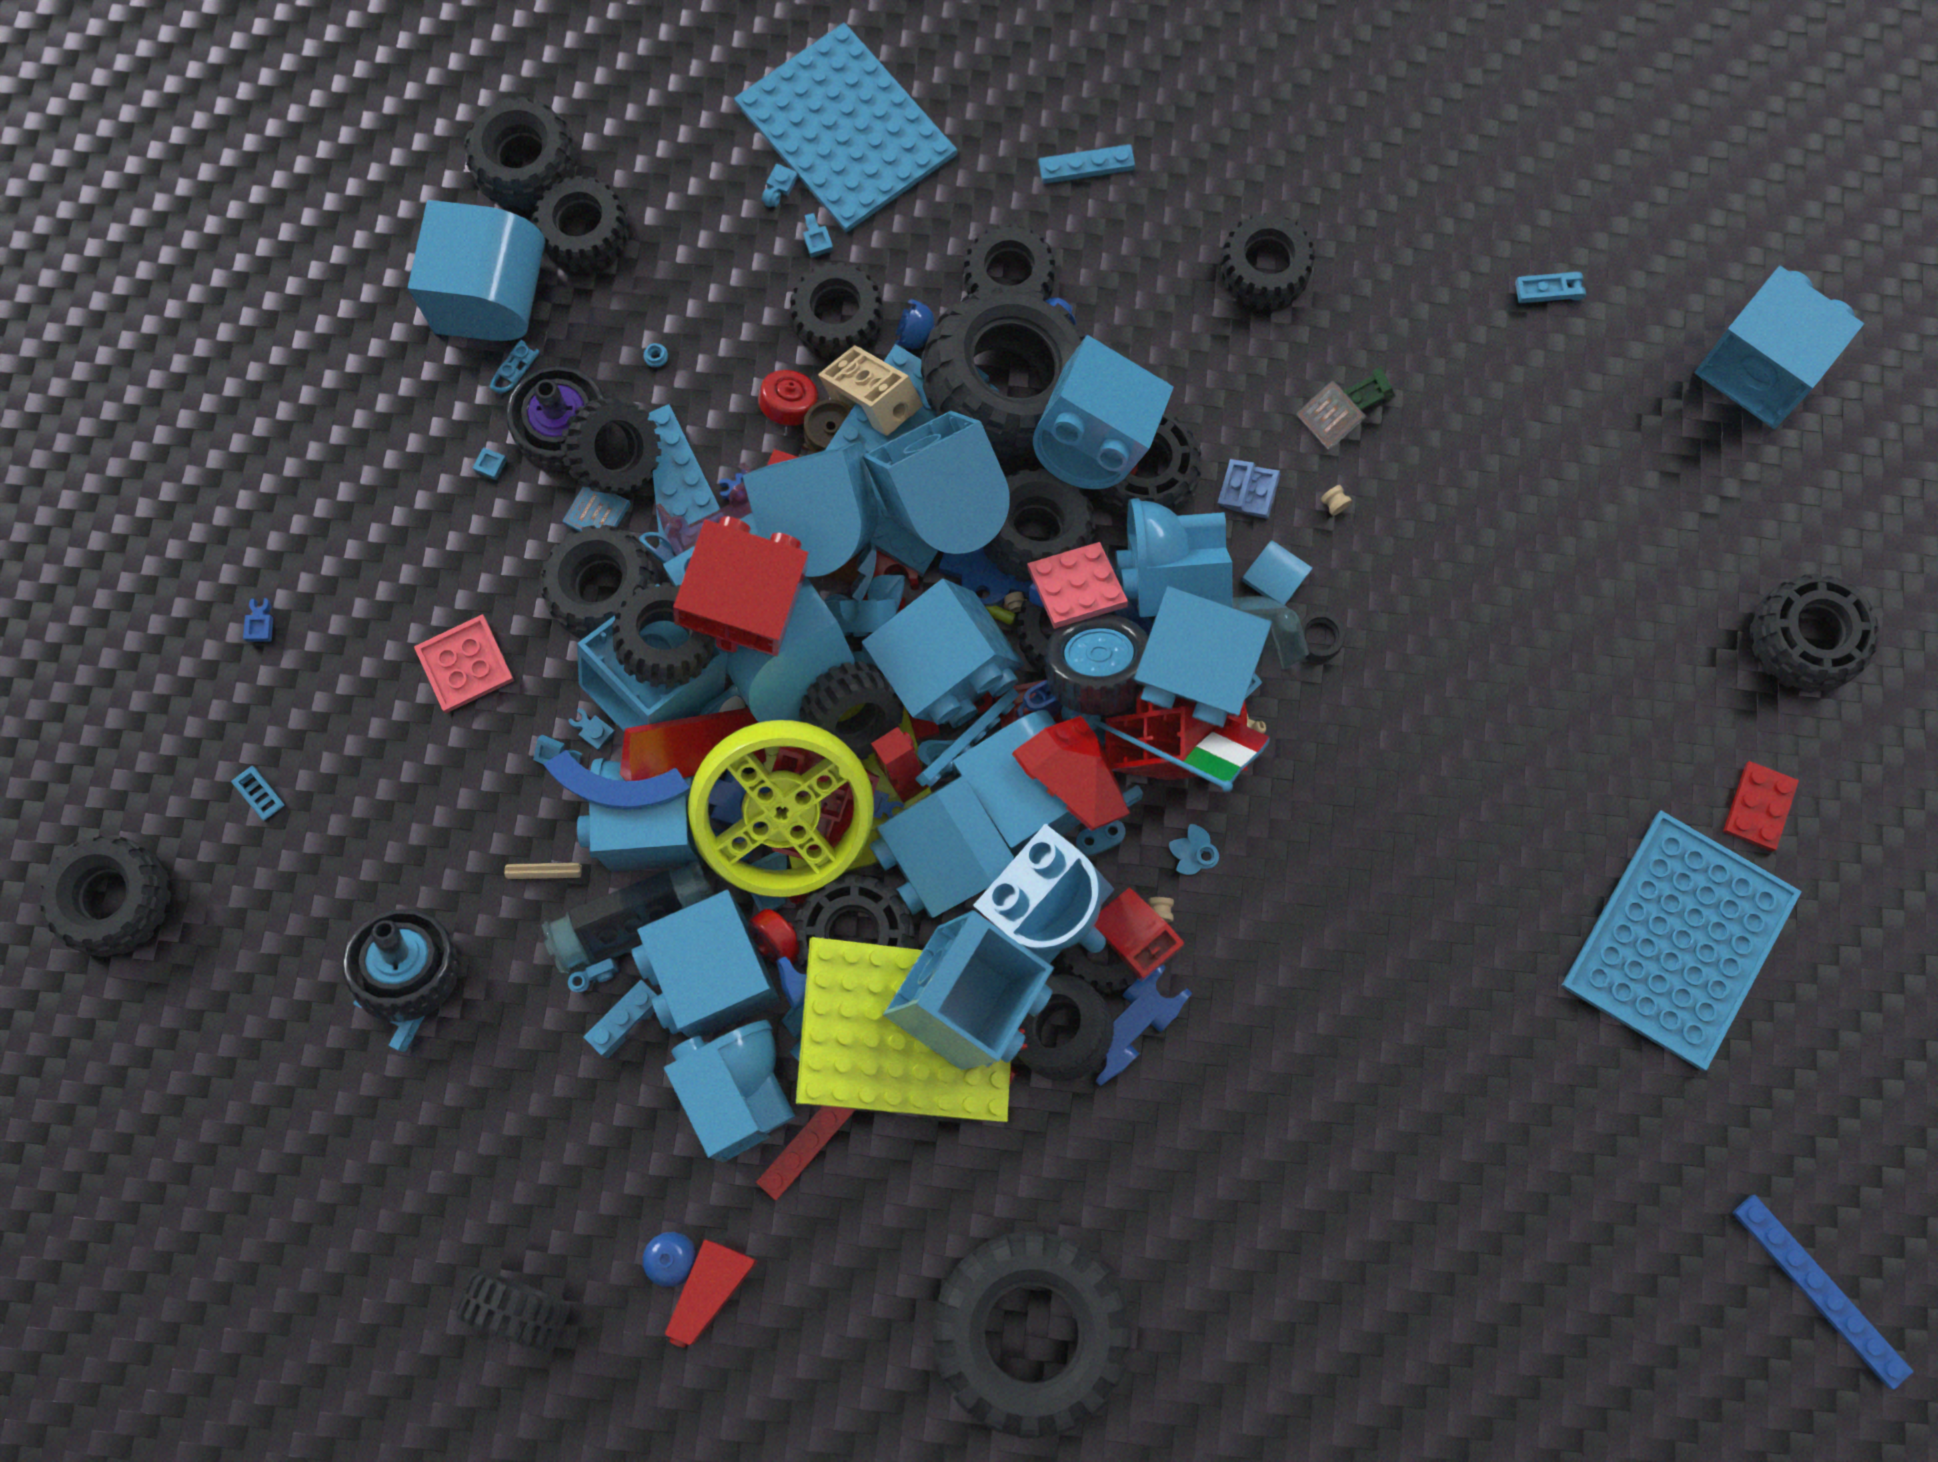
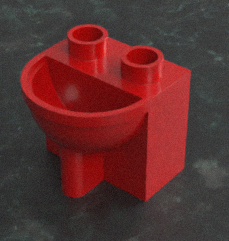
[673,516,809,657]
[1105,687,1248,780]

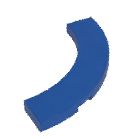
[544,750,690,809]

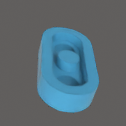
[1076,820,1125,856]

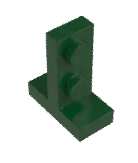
[1330,366,1396,422]

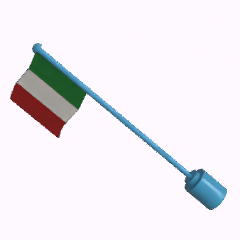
[1061,706,1270,792]

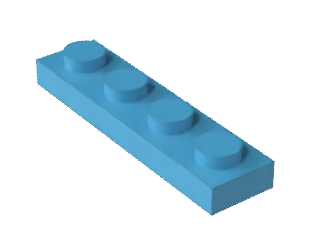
[1039,144,1135,184]

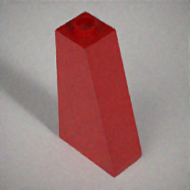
[665,1239,758,1348]

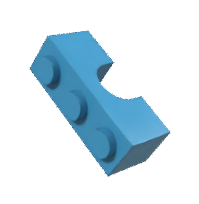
[823,598,896,637]
[584,980,658,1059]

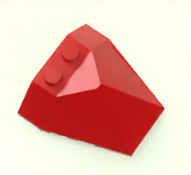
[1012,716,1130,831]
[772,747,880,860]

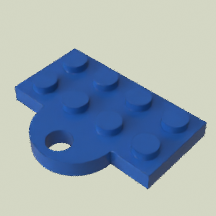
[939,546,1033,607]

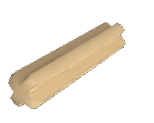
[504,863,582,879]

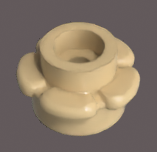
[1003,592,1027,613]

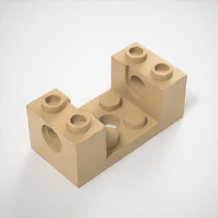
[818,345,924,436]

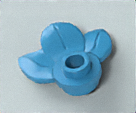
[1169,824,1219,875]

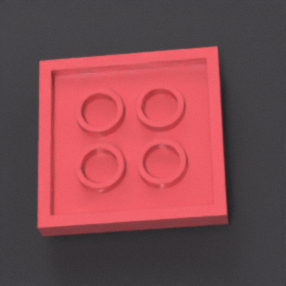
[1028,542,1128,629]
[414,614,515,713]

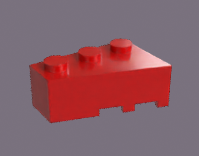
[871,727,929,803]

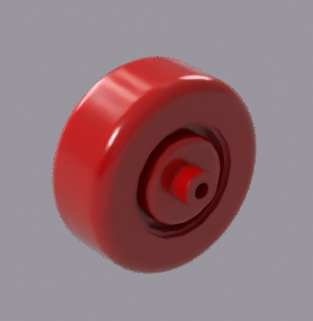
[758,370,818,426]
[747,908,799,967]

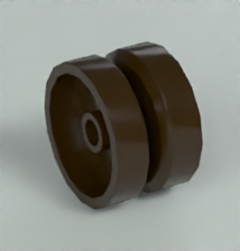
[804,399,852,451]

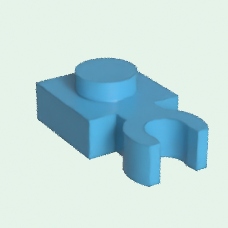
[568,708,616,752]

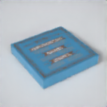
[562,487,630,532]

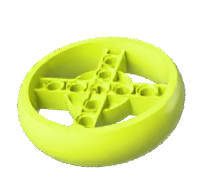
[688,720,874,897]

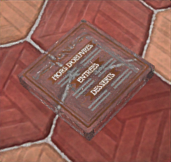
[1296,380,1366,450]

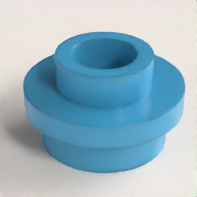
[644,343,668,367]

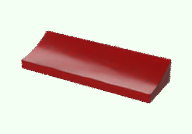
[620,707,767,781]

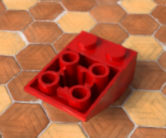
[1094,887,1185,982]

